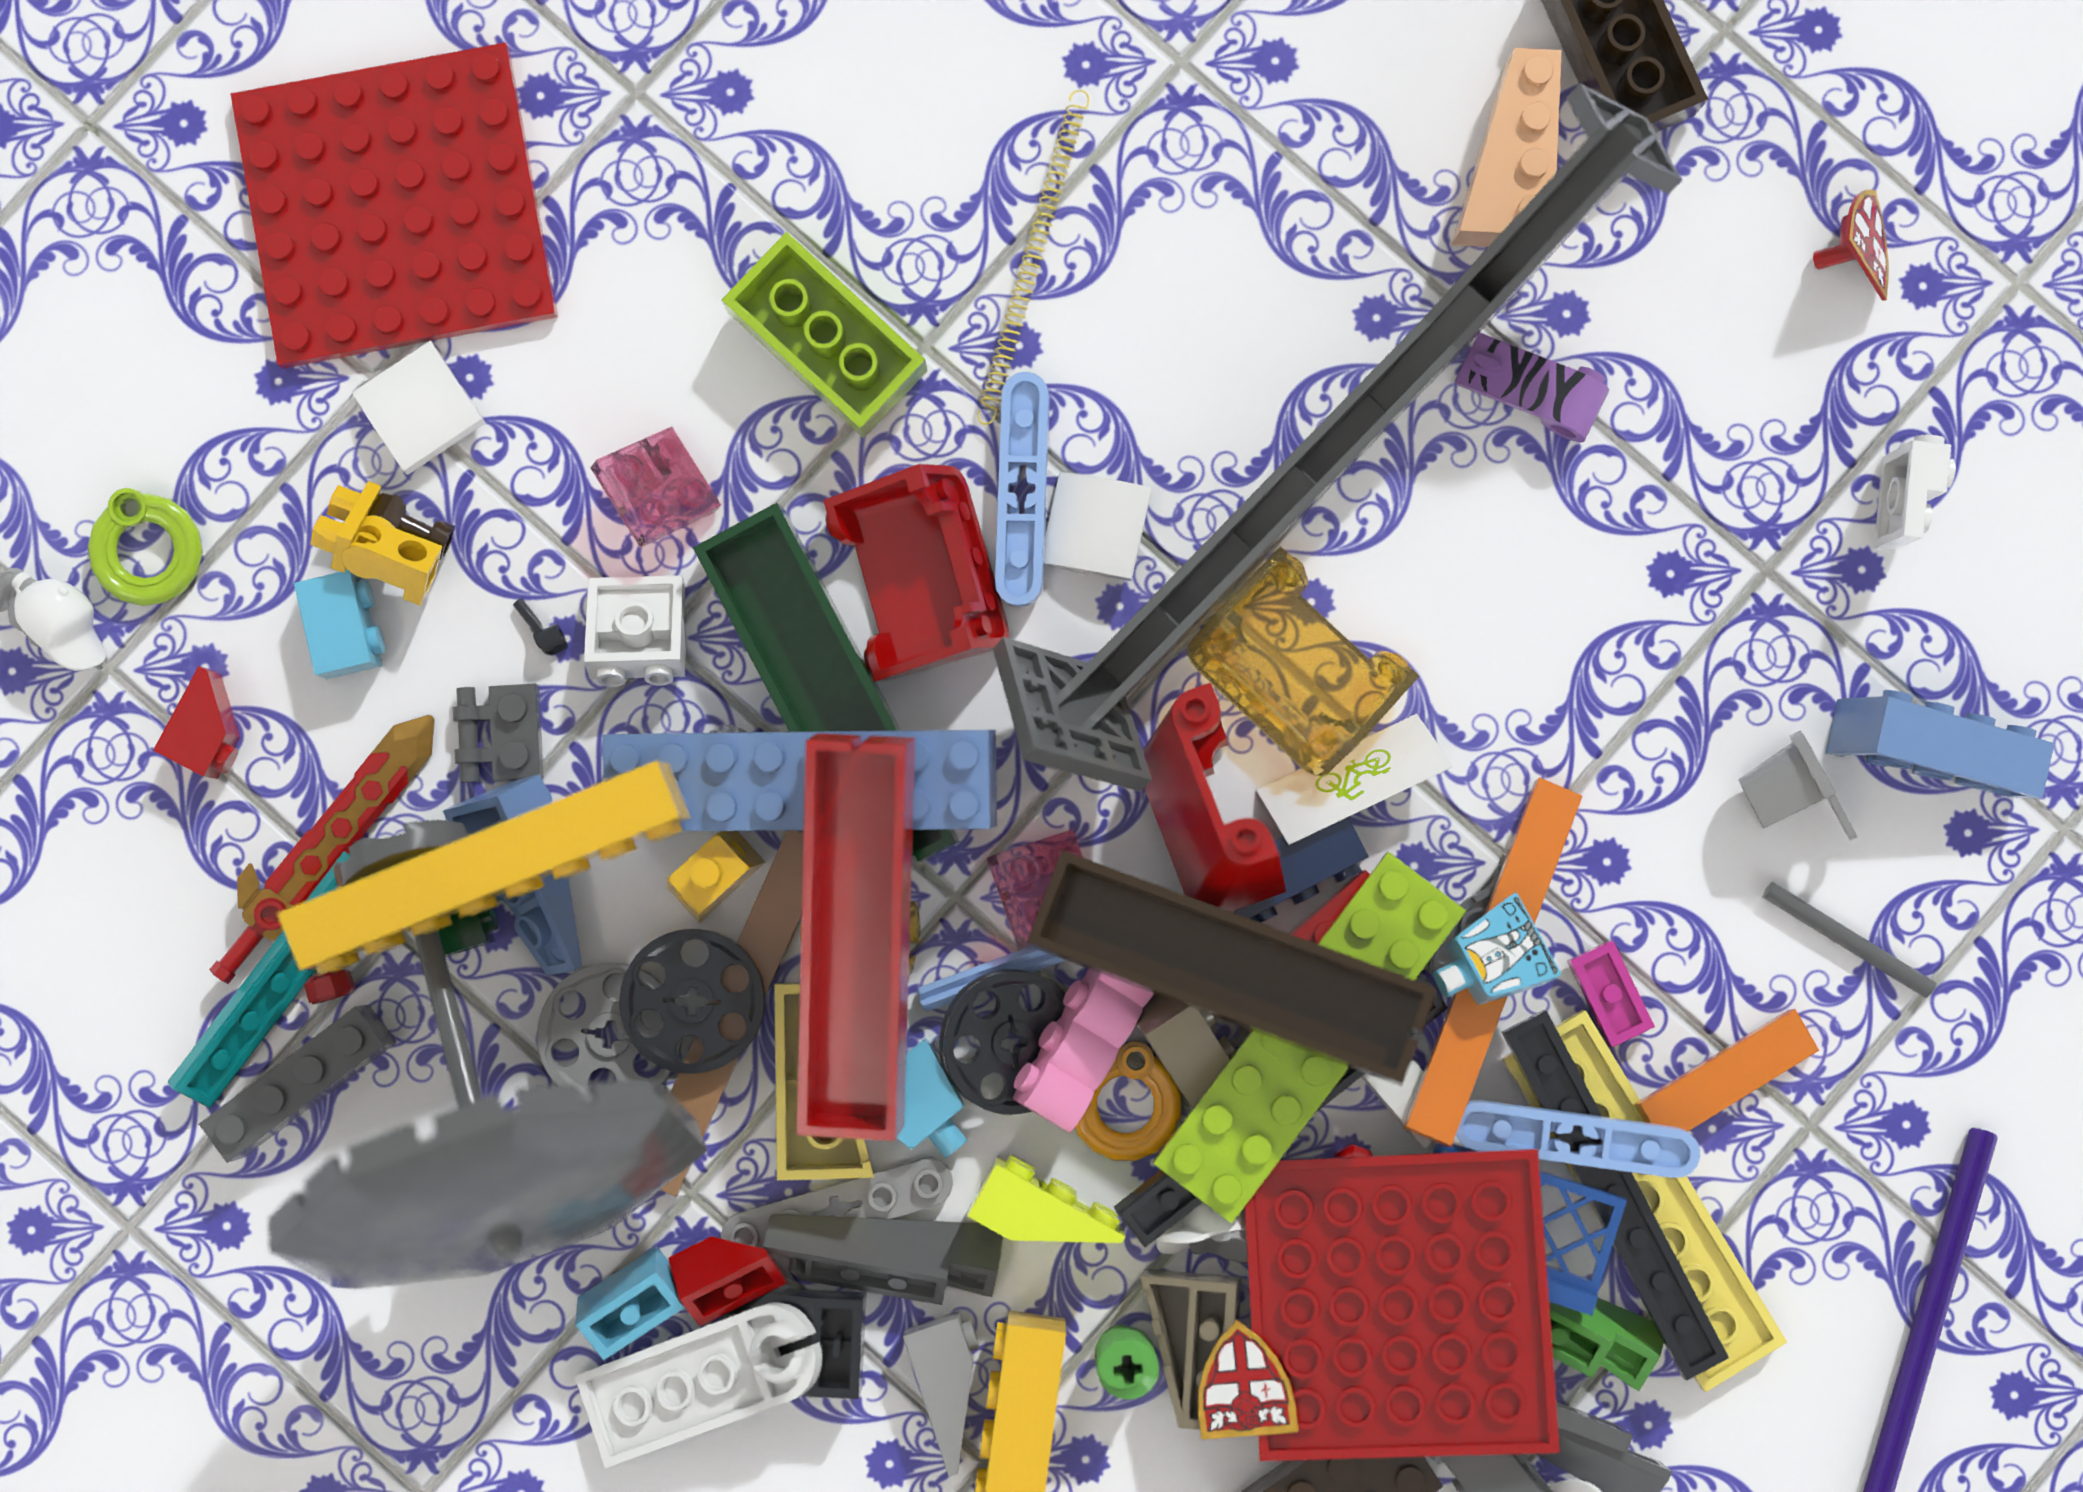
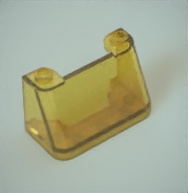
[1186,546,1419,776]

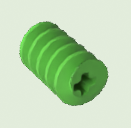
[1095,1324,1159,1400]

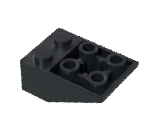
[721,1289,867,1399]

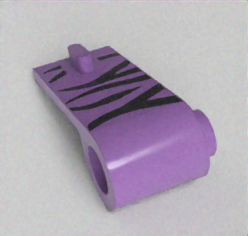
[1454,333,1610,443]

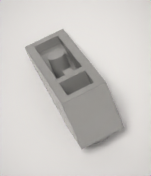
[903,1311,980,1476]

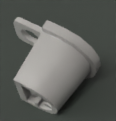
[1738,730,1857,840]

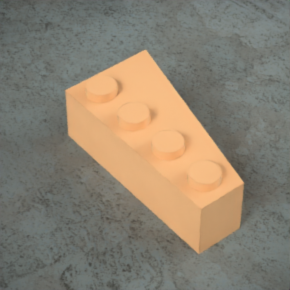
[1451,48,1562,247]

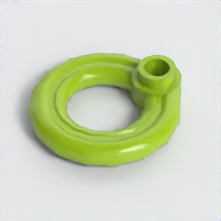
[88,488,203,606]

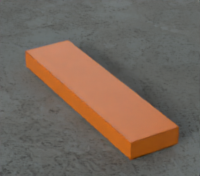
[1635,1009,1820,1132]

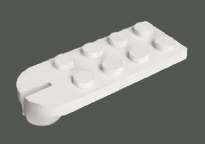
[574,1303,822,1469]

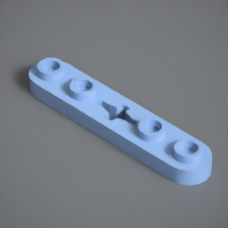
[995,372,1050,608]
[1456,1100,1700,1178]

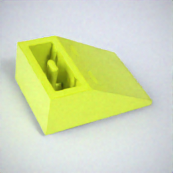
[968,1154,1125,1243]

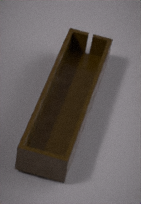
[1027,850,1437,1087]

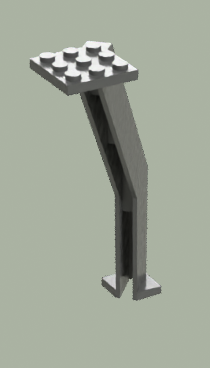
[993,83,1682,792]

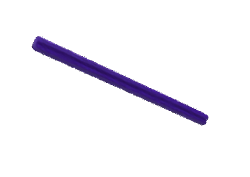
[1863,1128,1998,1492]

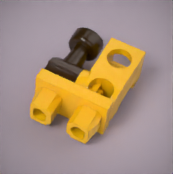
[310,481,455,606]

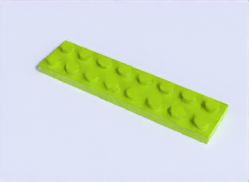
[1153,852,1466,1224]

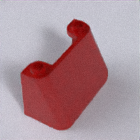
[823,464,1009,682]
[1142,682,1287,912]

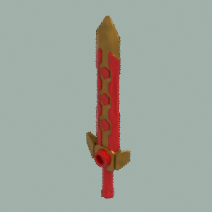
[209,715,435,984]

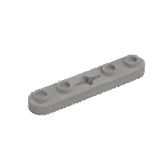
[721,1157,953,1255]

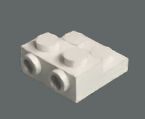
[1874,435,1956,551]
[584,575,686,687]

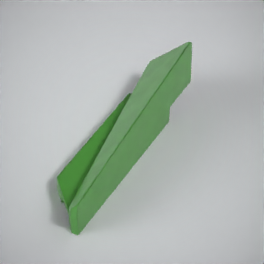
[1549,1298,1664,1391]

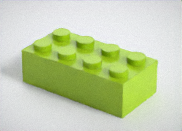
[721,231,928,439]

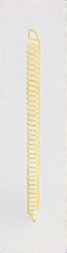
[977,90,1090,425]

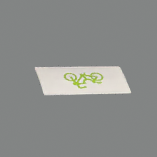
[1256,714,1453,845]

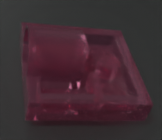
[590,427,721,548]
[986,829,1083,949]

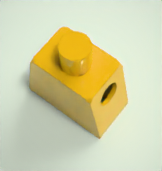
[667,831,766,923]

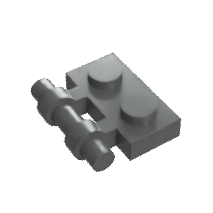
[452,683,544,783]

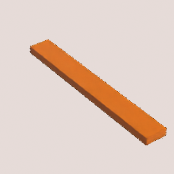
[1403,777,1583,1147]

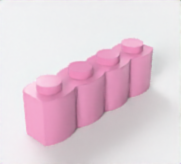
[1013,969,1154,1133]

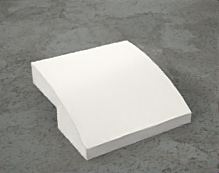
[352,341,486,475]
[1044,472,1152,582]

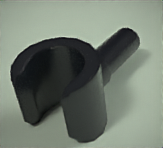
[513,598,568,656]

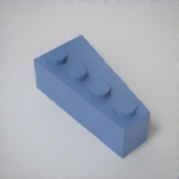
[1826,690,2055,799]

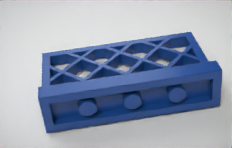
[1433,1141,1627,1316]

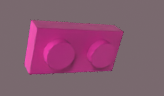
[1567,940,1655,1048]

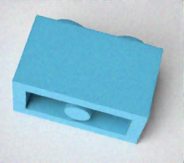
[294,570,385,680]
[575,1246,685,1360]

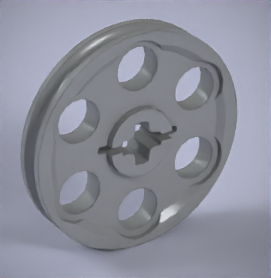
[537,963,683,1103]

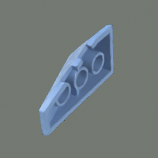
[443,774,582,976]

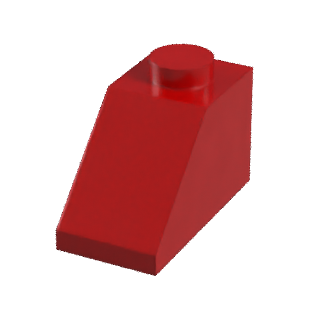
[153,666,240,779]
[668,1236,786,1327]

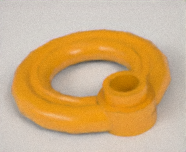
[1075,1040,1182,1161]

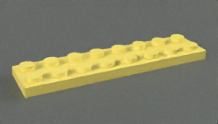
[1501,1010,1787,1392]

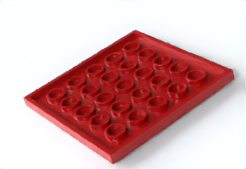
[230,42,558,369]
[1245,1148,1560,1461]

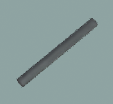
[1762,882,1936,998]

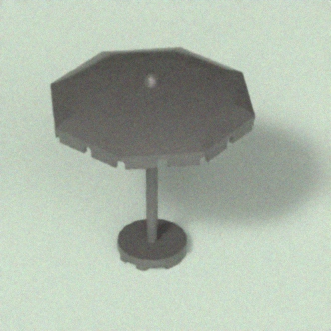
[267,820,707,1289]

